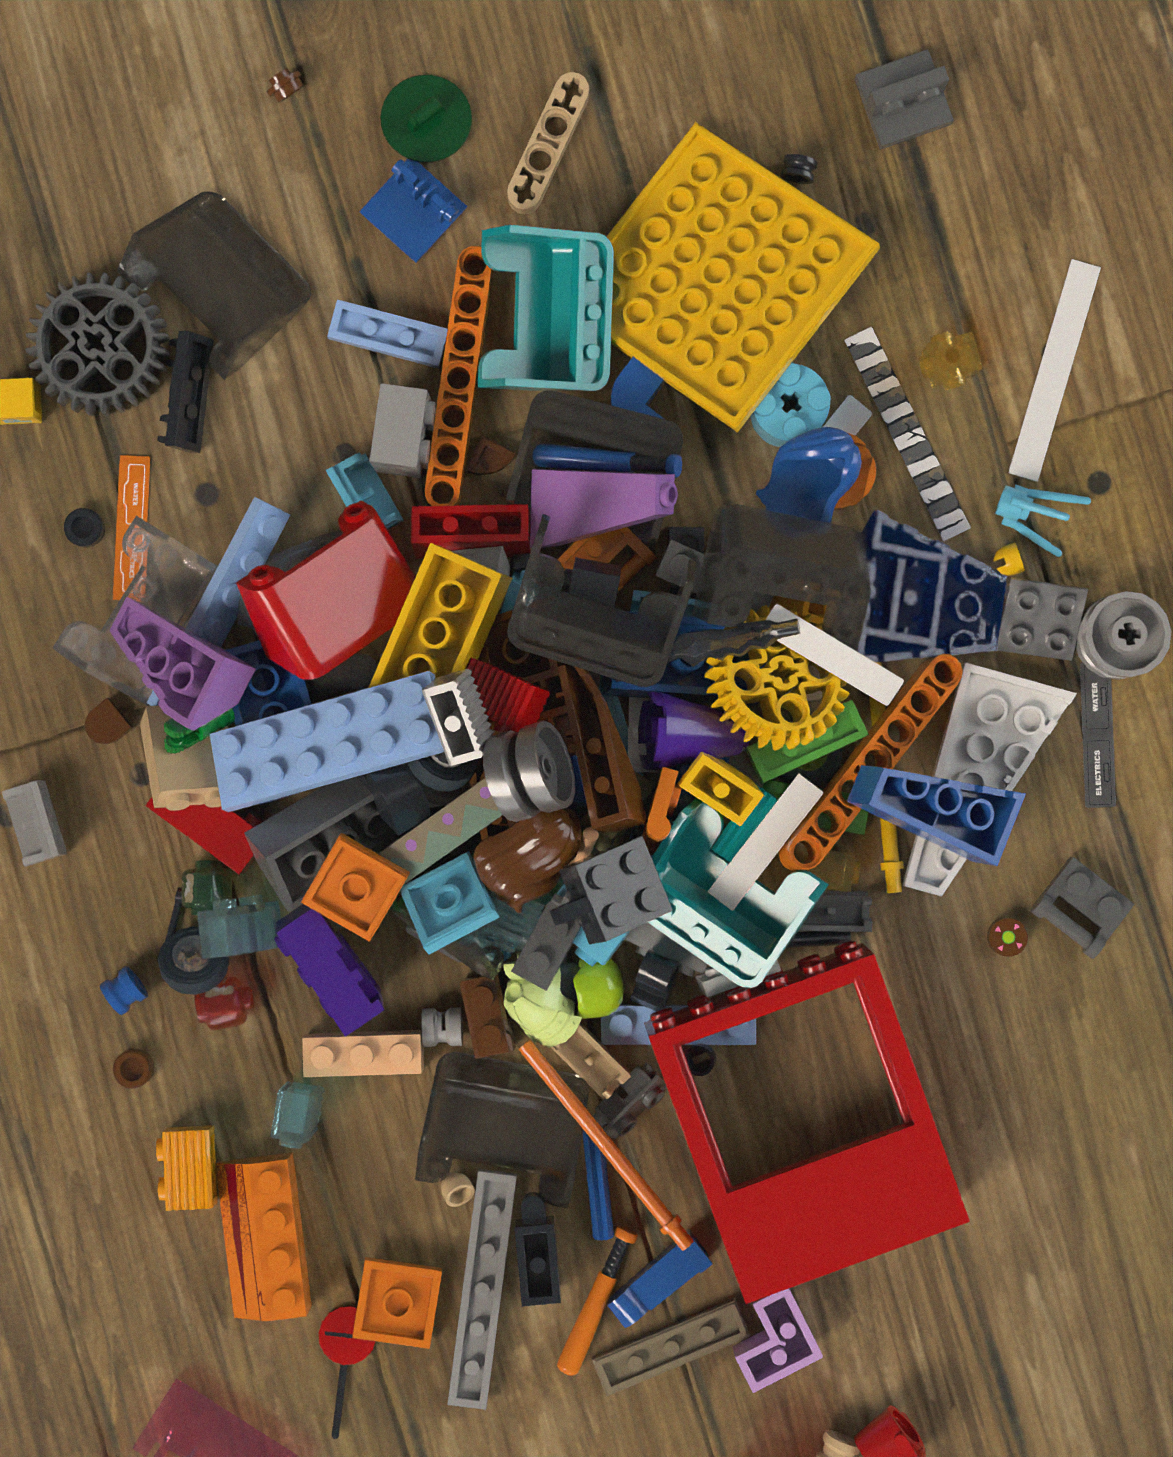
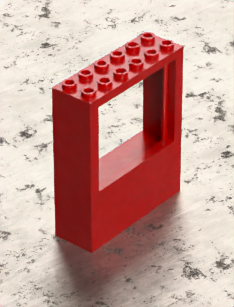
[644,940,970,1304]

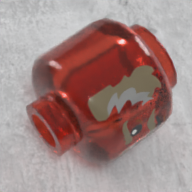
[194,976,254,1031]

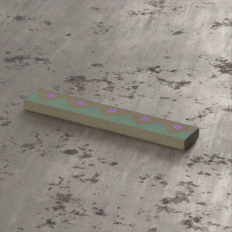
[326,778,503,932]

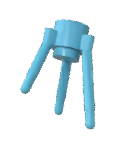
[995,484,1091,557]

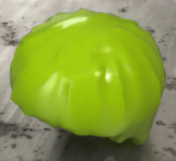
[573,958,624,1019]

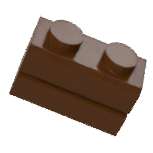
[460,971,517,1059]

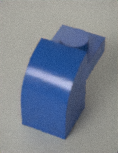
[611,356,676,446]

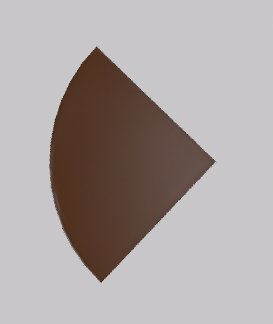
[465,435,517,475]

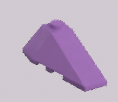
[109,597,255,731]

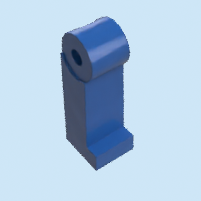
[606,1229,713,1328]

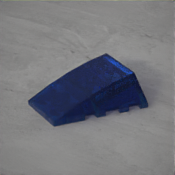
[840,510,1007,662]

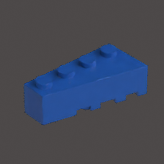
[847,765,1026,866]

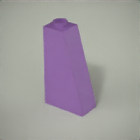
[530,469,678,548]

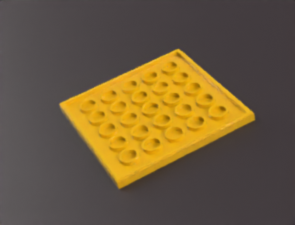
[606,122,880,432]

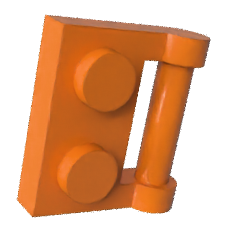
[554,527,657,593]
[642,767,682,855]

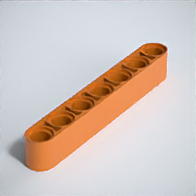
[425,246,493,506]
[779,654,963,871]

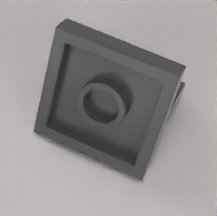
[854,49,954,150]

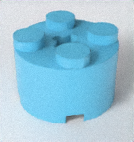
[750,363,831,447]

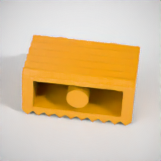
[156,1125,218,1211]

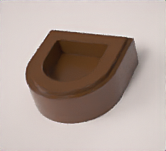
[85,698,133,744]

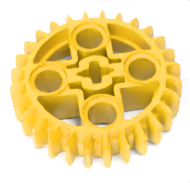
[704,605,850,751]

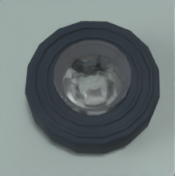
[158,926,230,995]

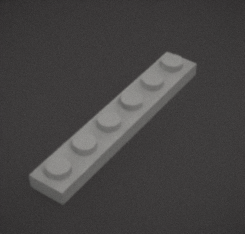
[447,1169,517,1410]

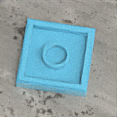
[400,851,499,955]

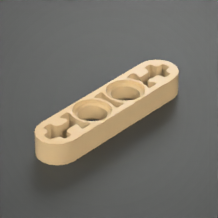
[507,72,589,214]

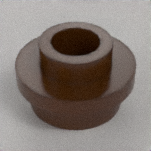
[267,68,304,103]

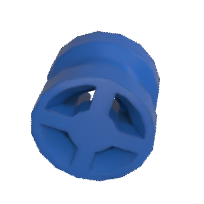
[100,966,148,1015]

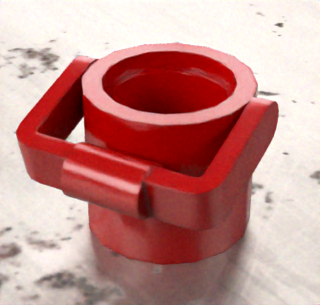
[854,1405,926,1457]

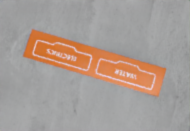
[113,455,150,601]

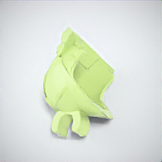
[503,952,582,1048]

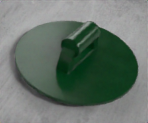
[380,75,472,163]

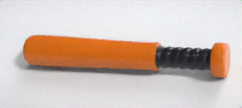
[557,1226,638,1376]

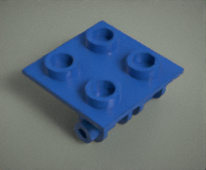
[359,159,467,263]

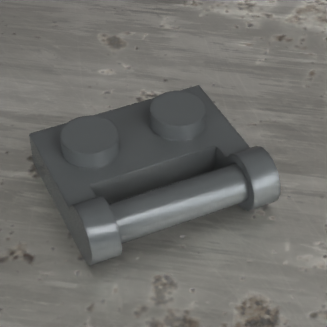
[1030,857,1135,959]

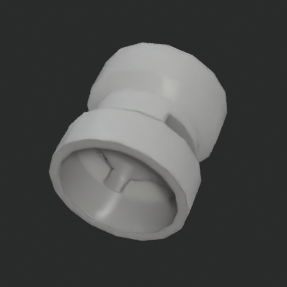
[422,1007,463,1047]

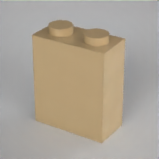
[140,706,228,811]

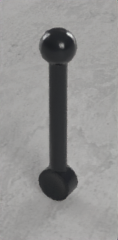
[157,887,185,962]

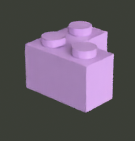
[732,1288,823,1393]

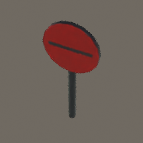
[318,1306,375,1439]

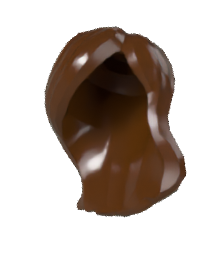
[473,806,582,913]

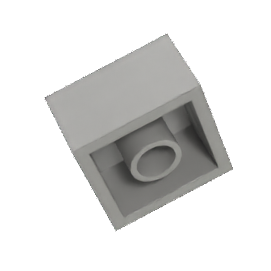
[369,383,436,479]

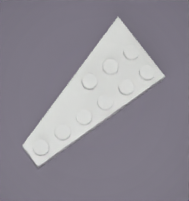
[902,662,1077,896]

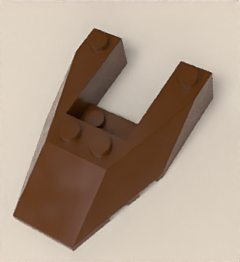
[470,599,647,841]

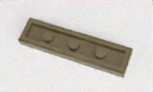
[592,1297,750,1396]

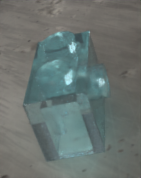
[197,895,281,959]

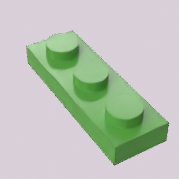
[745,700,869,784]

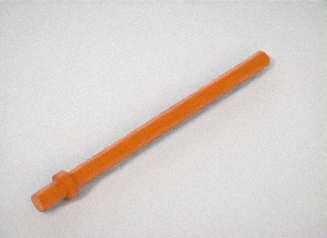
[518,1039,694,1251]

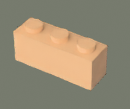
[302,1030,424,1077]

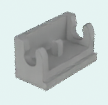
[2,780,67,867]

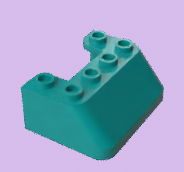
[478,225,614,391]
[648,798,829,988]

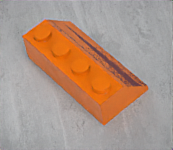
[215,1152,312,1321]

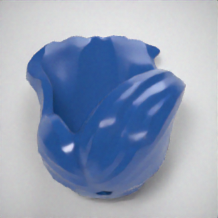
[756,427,862,535]

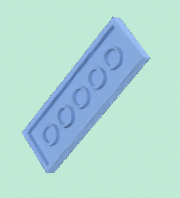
[210,671,444,812]

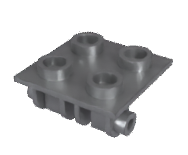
[996,578,1088,661]

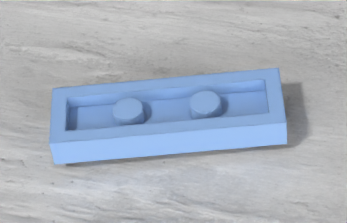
[327,299,448,369]

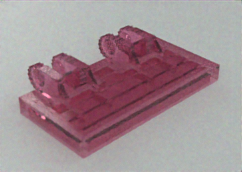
[132,1378,300,1457]

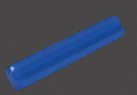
[582,1129,614,1240]

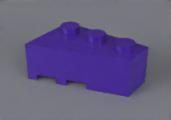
[274,904,385,1037]

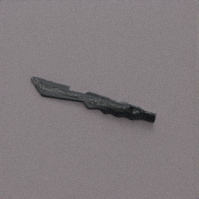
[586,618,801,682]

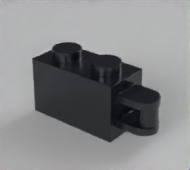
[515,1191,561,1307]

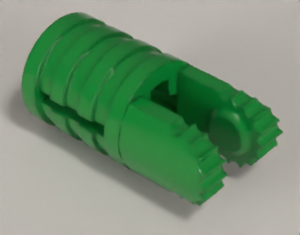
[164,708,235,754]

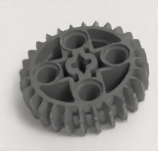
[25,272,170,416]

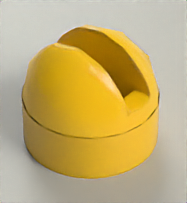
[993,542,1025,576]

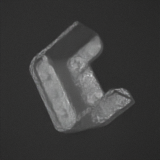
[53,516,218,706]

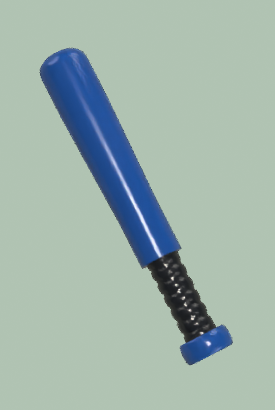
[532,444,682,478]

